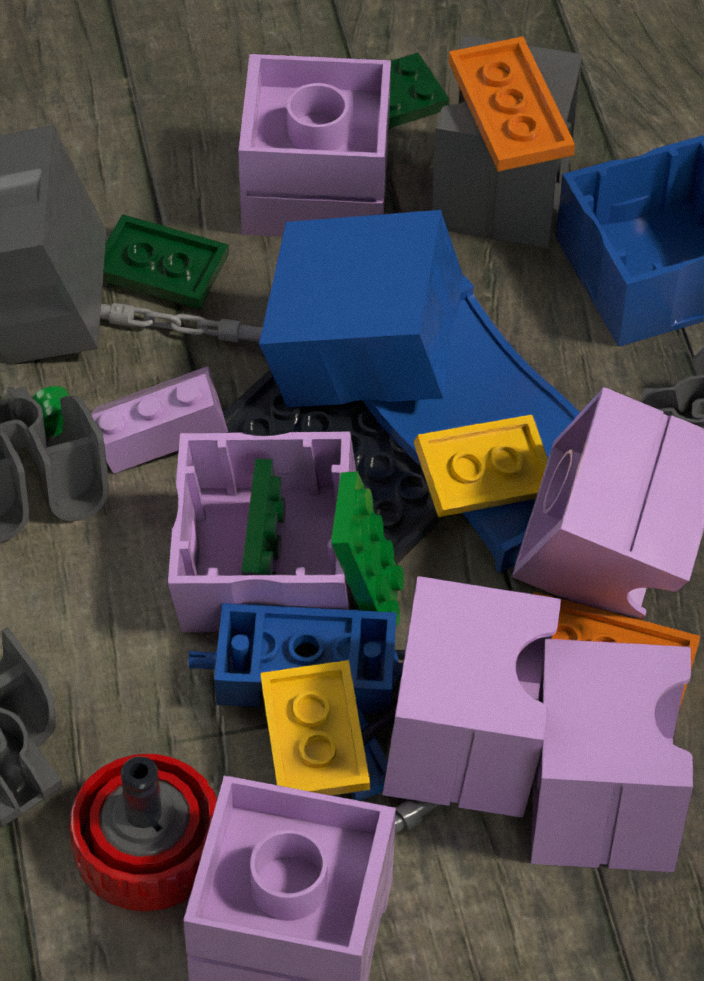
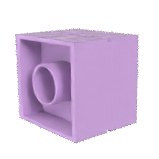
[238,54,391,237]
[512,387,704,620]
[383,576,561,818]
[531,639,693,872]
[183,775,396,981]

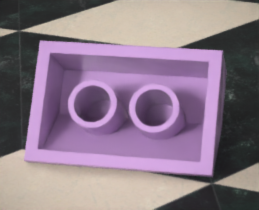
[91,366,228,474]

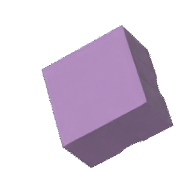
[168,432,356,633]

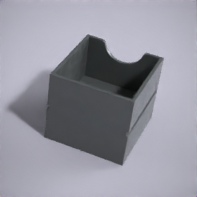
[432,35,582,248]

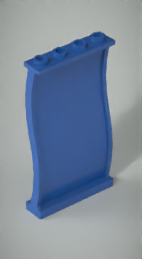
[362,276,580,574]

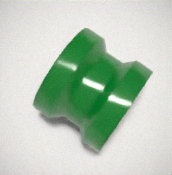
[32,386,70,437]

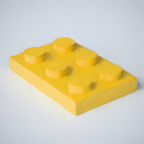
[413,415,548,517]
[260,660,370,795]

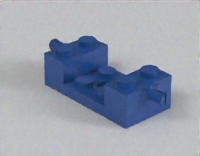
[189,603,403,714]

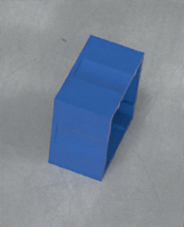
[556,135,704,347]
[259,210,463,407]

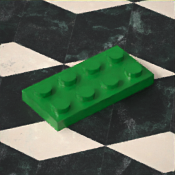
[331,471,404,626]

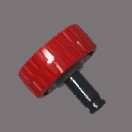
[69,754,217,911]

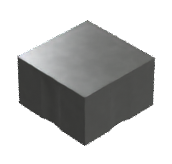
[0,125,106,364]

